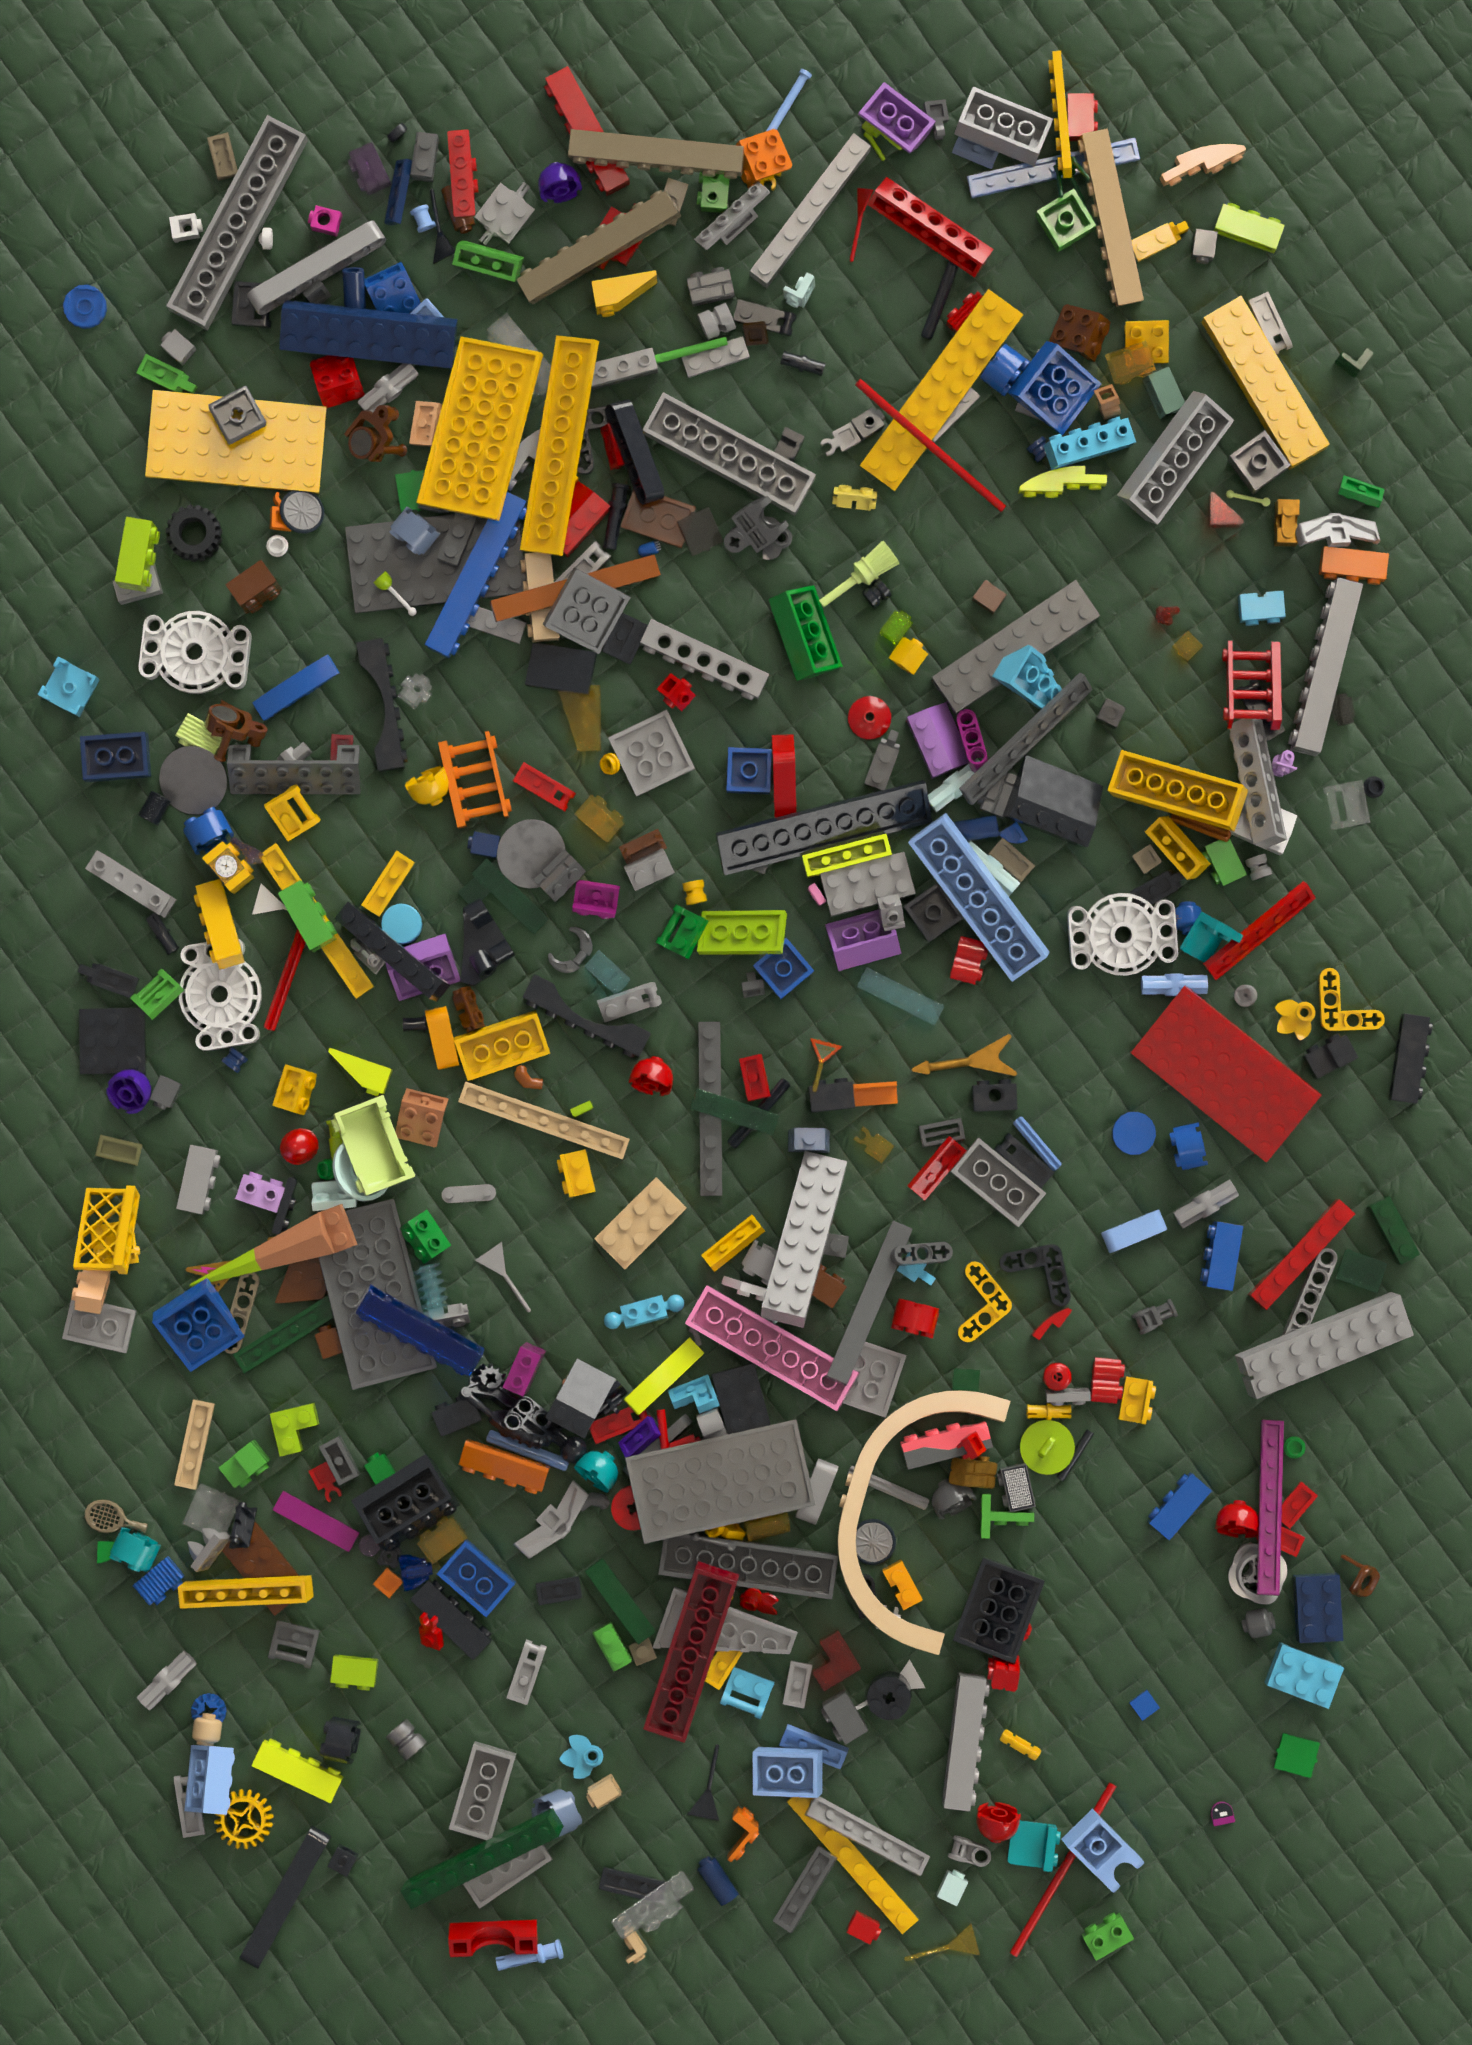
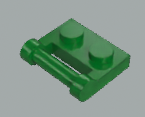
[655,904,709,959]

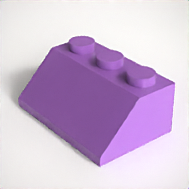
[858,82,936,154]
[906,702,968,779]
[825,910,901,971]
[385,934,460,1001]

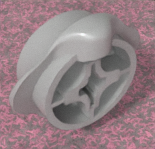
[1228,1543,1287,1604]

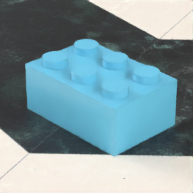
[1264,1642,1344,1709]

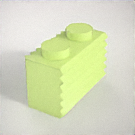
[175,713,222,755]

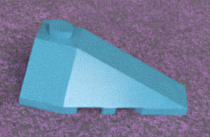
[992,645,1062,710]

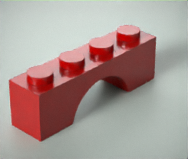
[448,1919,538,1957]

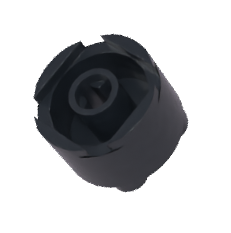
[867,1671,912,1720]
[320,1716,361,1765]

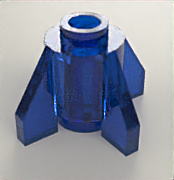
[399,1555,433,1591]

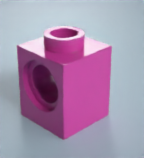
[308,205,343,237]

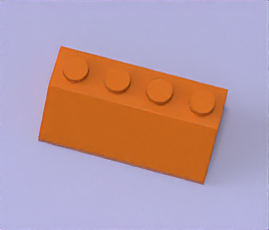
[459,1439,550,1494]

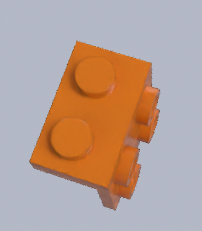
[736,129,792,189]
[727,1806,759,1862]

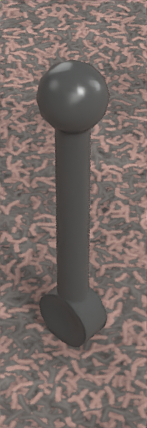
[691,1533,736,1551]

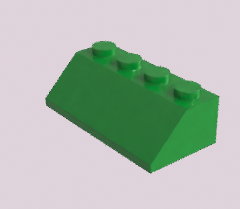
[768,585,843,681]

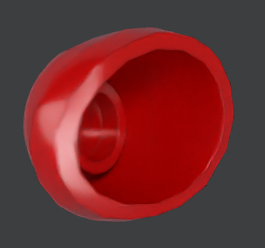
[280,1128,319,1165]

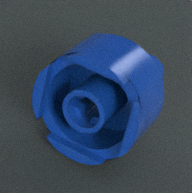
[980,344,1030,397]
[183,807,234,855]
[1170,1122,1208,1170]

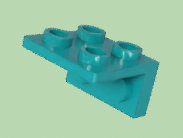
[1180,911,1244,962]

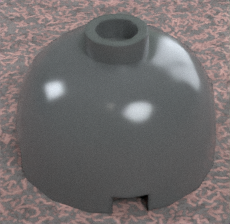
[932,1478,977,1519]

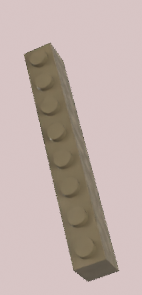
[568,129,744,179]
[516,190,681,304]

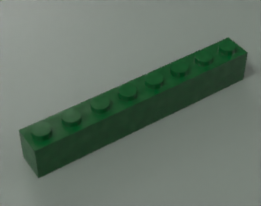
[400,1808,564,1909]

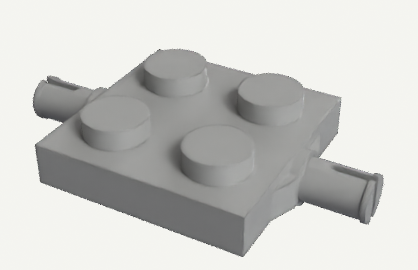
[474,182,535,246]

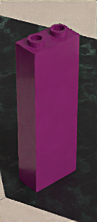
[503,1342,546,1396]

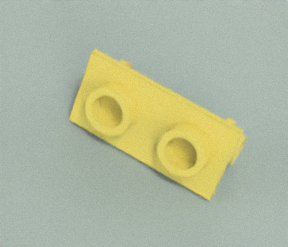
[832,485,877,511]

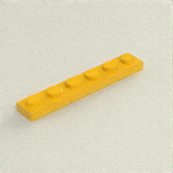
[1048,51,1072,178]

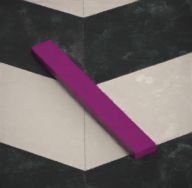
[1256,1420,1284,1596]

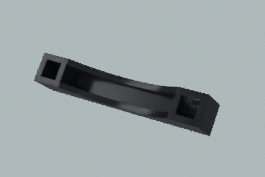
[356,638,408,772]
[334,902,450,1002]
[523,974,651,1059]

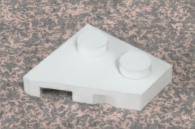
[721,1276,767,1301]

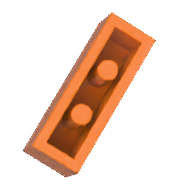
[1319,546,1389,585]

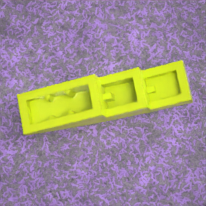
[624,1337,704,1415]

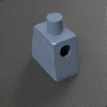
[788,1128,830,1153]

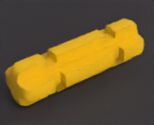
[1000,1730,1041,1760]

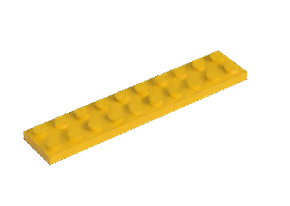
[860,289,1023,491]
[520,335,599,556]

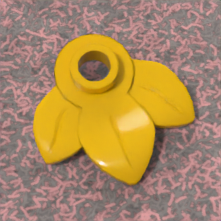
[1275,1000,1315,1040]

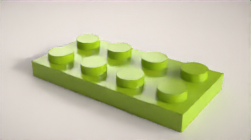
[697,910,787,955]

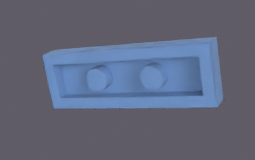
[779,1724,849,1769]

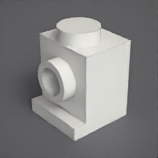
[169,213,203,243]

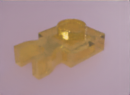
[853,1126,894,1164]

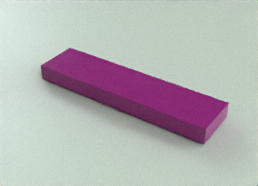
[273,1490,360,1552]

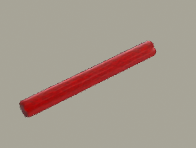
[264,929,306,1031]

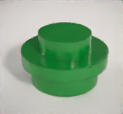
[317,1158,334,1180]
[1283,1436,1306,1458]

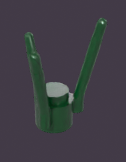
[1053,156,1090,207]

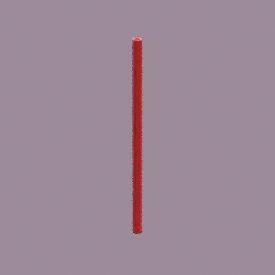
[855,379,1006,512]
[1010,1782,1117,1957]

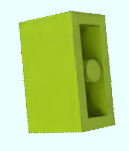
[330,1654,378,1690]

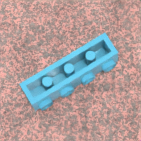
[1043,417,1136,470]

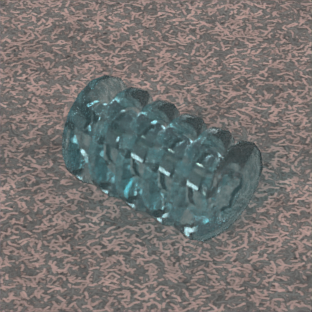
[414,1262,449,1310]

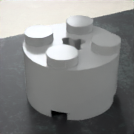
[741,1240,777,1286]

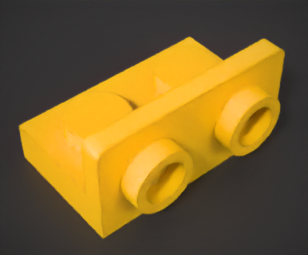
[272,1064,317,1115]
[557,1149,596,1197]
[1118,1376,1156,1425]

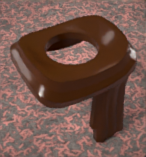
[1341,1555,1380,1597]

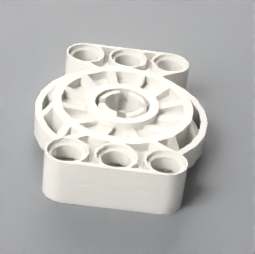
[139,611,252,694]
[1067,893,1178,976]
[179,939,262,1051]

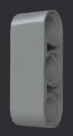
[795,1458,839,1525]

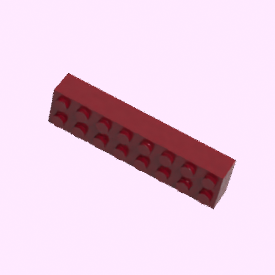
[643,1561,739,1743]

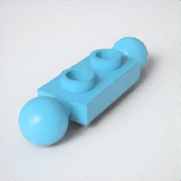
[604,1295,684,1329]

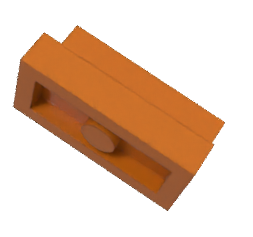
[853,1081,898,1107]

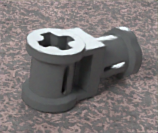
[1131,1299,1178,1335]

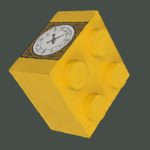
[202,841,255,894]

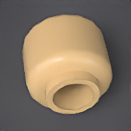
[192,1713,222,1746]

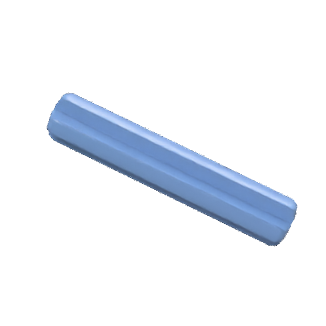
[1013,1117,1061,1171]

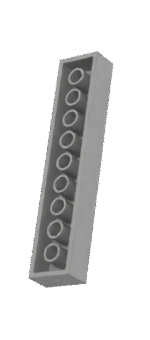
[166,115,308,331]

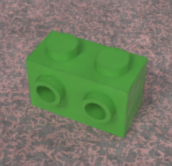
[697,172,730,213]
[1082,1913,1134,1961]

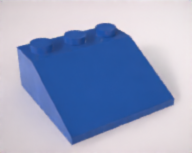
[1007,341,1101,435]
[152,1278,244,1372]

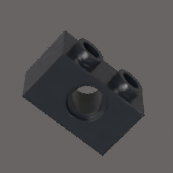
[972,1079,1018,1112]

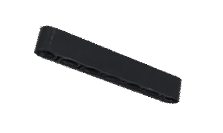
[239,1826,331,1969]

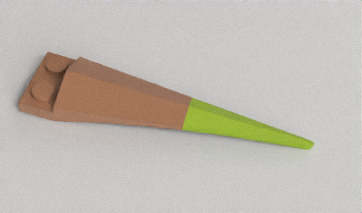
[190,1204,358,1287]

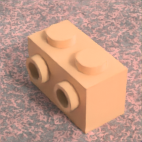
[71,1270,110,1314]

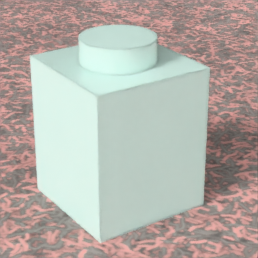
[936,1869,968,1906]

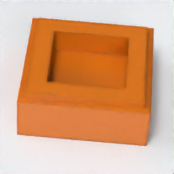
[373,1567,404,1598]

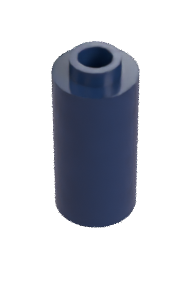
[342,267,366,309]
[953,815,999,841]
[697,1856,739,1906]

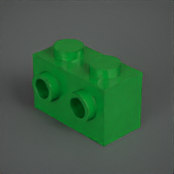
[400,1210,451,1264]

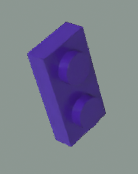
[618,1416,661,1457]

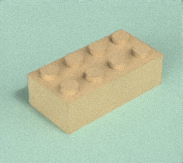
[594,1177,687,1269]

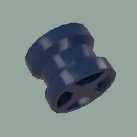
[1027,436,1047,463]
[221,1046,249,1073]

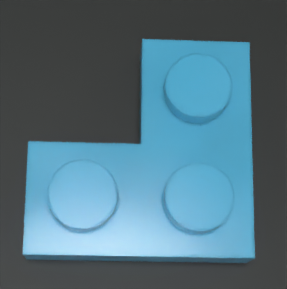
[668,1374,720,1414]

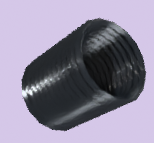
[138,791,171,826]

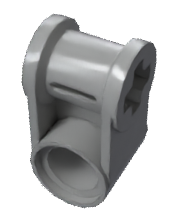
[948,1835,991,1867]

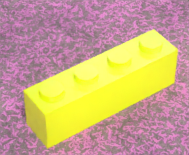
[802,834,892,878]
[252,1739,343,1803]

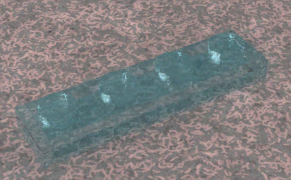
[857,967,944,1026]

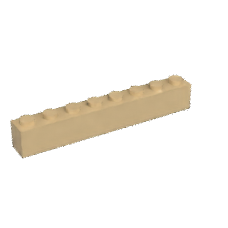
[1078,128,1144,307]

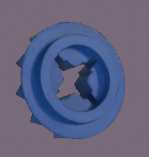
[191,1693,226,1722]

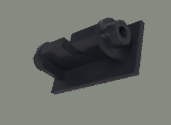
[229,1502,257,1549]

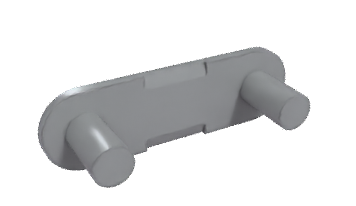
[442,1184,496,1203]

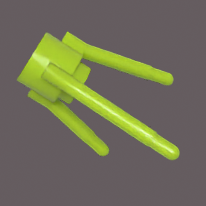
[861,121,902,161]

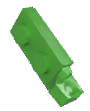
[136,354,198,394]

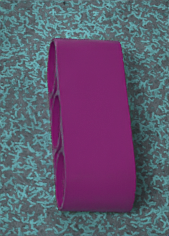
[957,709,988,773]

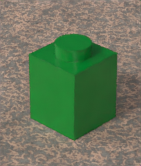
[364,1452,396,1485]

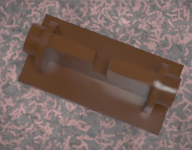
[619,829,667,864]
[452,986,485,1032]

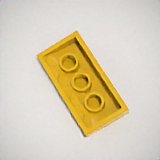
[454,1010,550,1081]

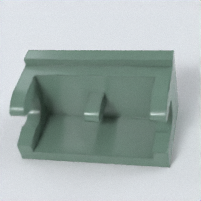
[1142,367,1185,420]

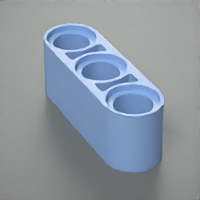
[1101,1209,1167,1253]

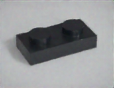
[536,1576,582,1605]

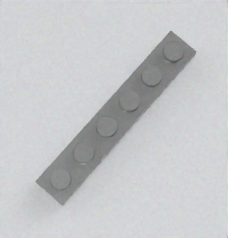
[805,1796,930,1876]

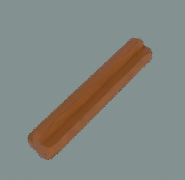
[1171,814,1231,842]

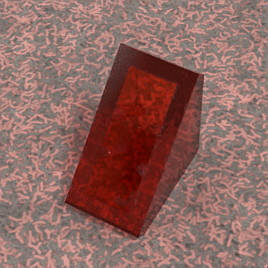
[1208,491,1244,528]

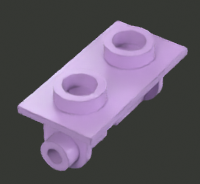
[1271,750,1297,777]

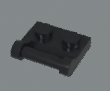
[232,281,271,329]

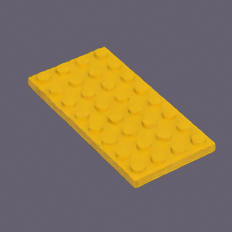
[417,337,543,521]
[145,390,327,494]

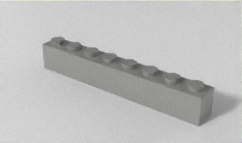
[750,133,871,288]

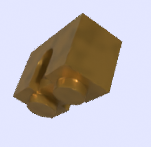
[1274,499,1300,547]

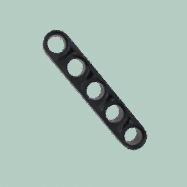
[606,399,665,505]

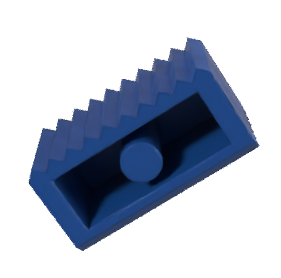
[133,1556,185,1606]

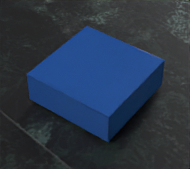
[1129,1689,1160,1721]

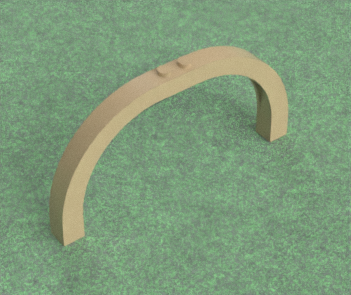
[837,1390,1010,1655]

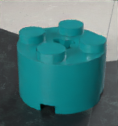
[109,1527,161,1572]

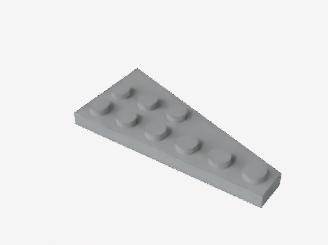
[653,1587,798,1654]

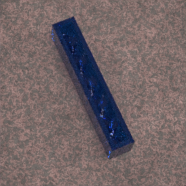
[355,1284,484,1377]

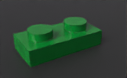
[1338,475,1385,508]

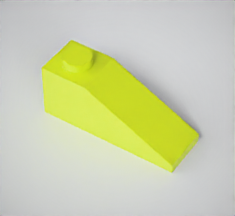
[328,1048,393,1097]

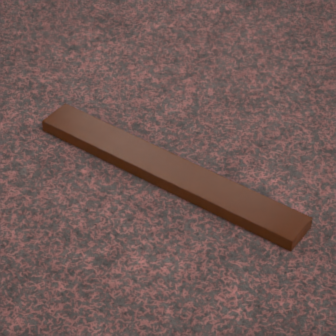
[490,555,661,622]

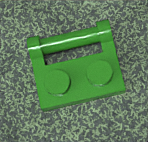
[130,968,184,1020]

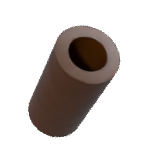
[441,185,475,234]

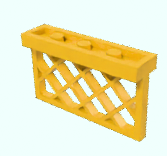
[73,1186,140,1274]

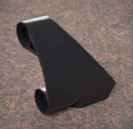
[460,897,515,986]

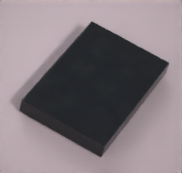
[525,643,597,696]

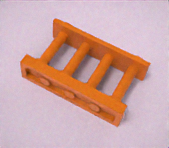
[438,731,512,829]

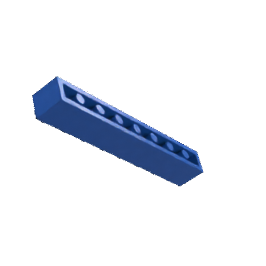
[425,492,527,658]

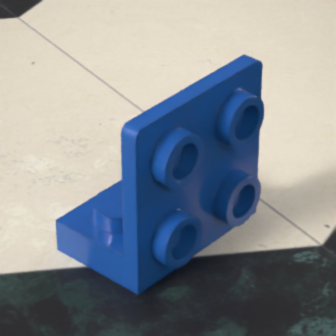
[365,262,421,314]

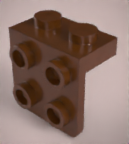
[1049,304,1111,362]

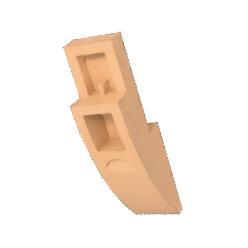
[1160,144,1246,186]

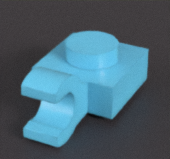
[897,1253,936,1285]

